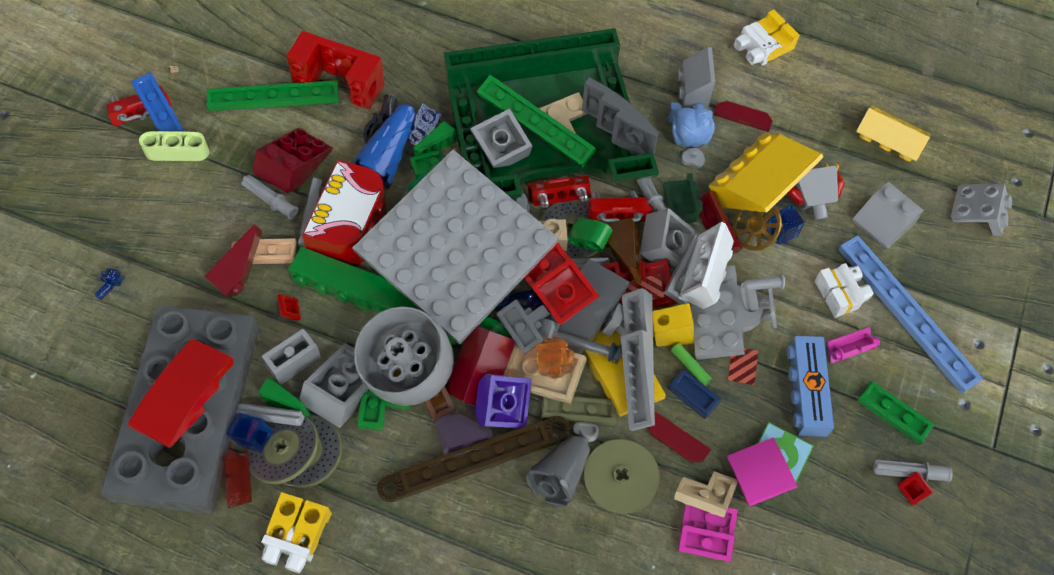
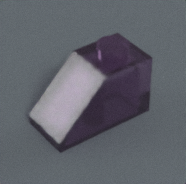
[435,414,492,455]

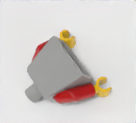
[786,163,845,220]

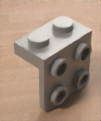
[951,184,1012,236]

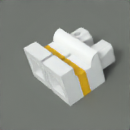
[815,263,873,318]

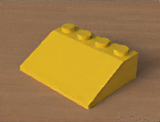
[709,133,823,212]

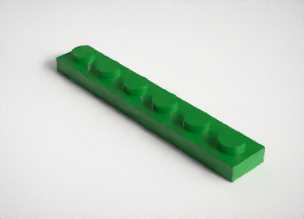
[477,75,596,168]
[206,80,339,112]

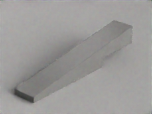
[621,288,655,431]

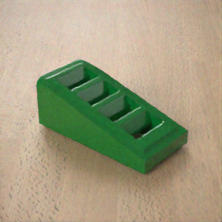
[413,121,456,156]
[258,378,310,418]

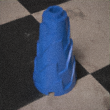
[351,104,416,190]

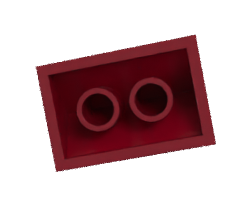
[446,326,516,405]

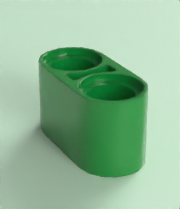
[567,218,613,252]

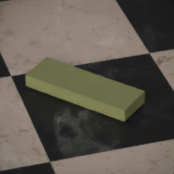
[541,396,617,426]

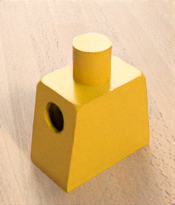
[653,303,694,347]

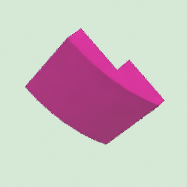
[727,437,797,507]
[678,504,738,562]

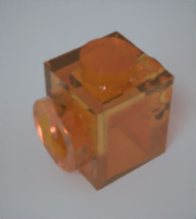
[537,338,575,378]

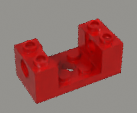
[286,31,385,109]

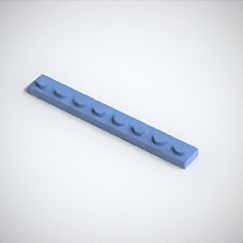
[838,235,983,394]

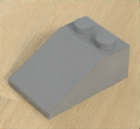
[299,343,369,428]

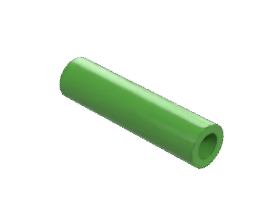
[671,343,712,386]

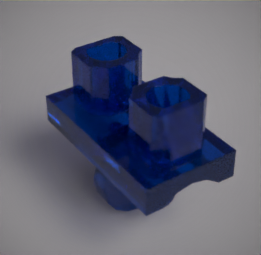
[407,103,442,145]

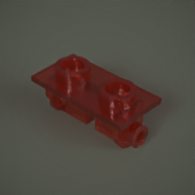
[223,451,252,508]

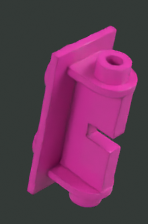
[827,327,880,364]

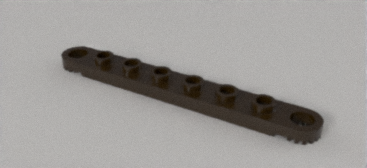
[377,416,570,502]

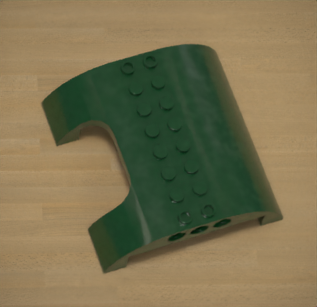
[444,28,659,199]

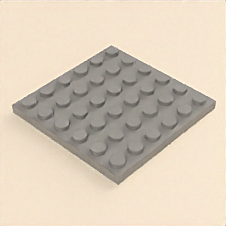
[353,150,559,344]

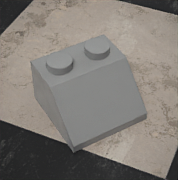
[677,47,715,108]
[470,109,532,168]
[852,181,924,250]
[640,208,695,268]

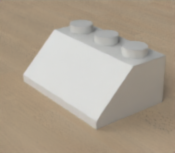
[679,222,734,309]

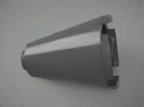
[526,436,590,507]

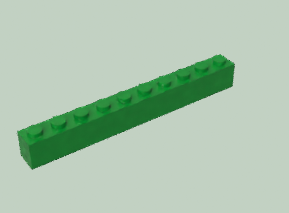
[288,247,513,345]

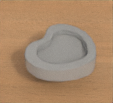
[681,148,705,169]
[573,422,599,442]

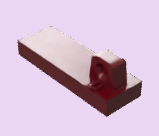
[695,191,743,255]

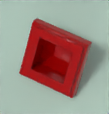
[277,294,301,321]
[897,471,934,506]

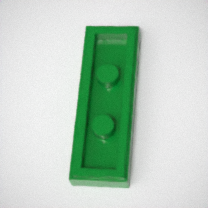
[857,381,935,445]

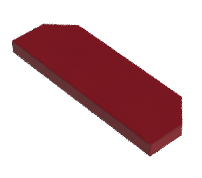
[714,100,773,132]
[648,411,712,463]

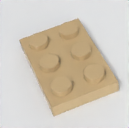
[504,344,587,404]

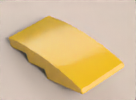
[583,330,666,417]

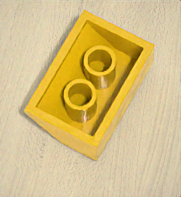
[856,106,931,162]

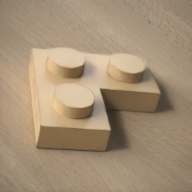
[539,92,587,134]
[674,471,738,518]

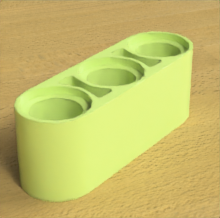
[139,131,209,161]

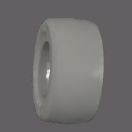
[354,307,454,406]

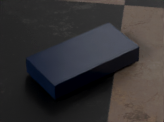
[667,369,721,419]

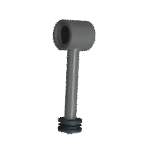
[538,318,622,364]

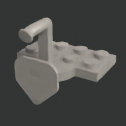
[691,265,785,360]

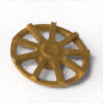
[733,206,783,251]

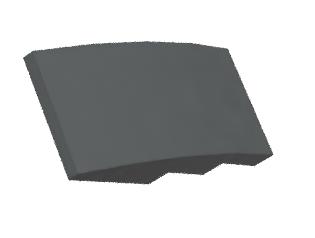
[582,77,659,155]
[547,259,630,355]

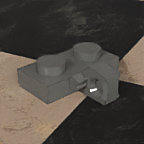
[497,300,550,354]

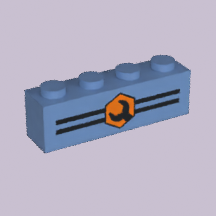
[787,336,834,437]

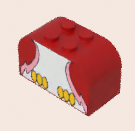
[302,160,387,267]

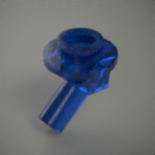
[94,268,125,300]

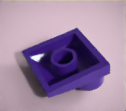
[475,374,532,428]

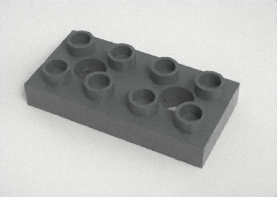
[101,305,259,515]

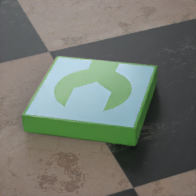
[757,422,814,482]

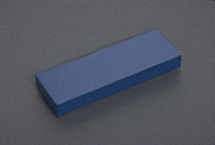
[131,72,184,132]

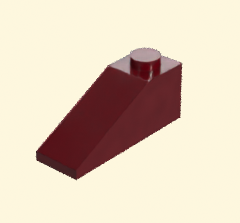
[204,224,262,298]

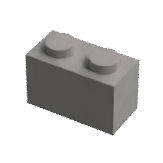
[261,329,321,385]

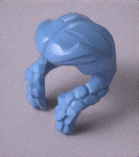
[666,102,715,148]

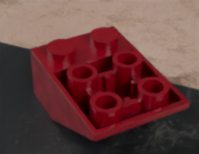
[252,128,333,193]

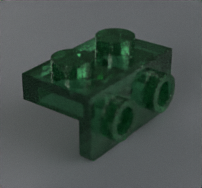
[662,173,703,223]

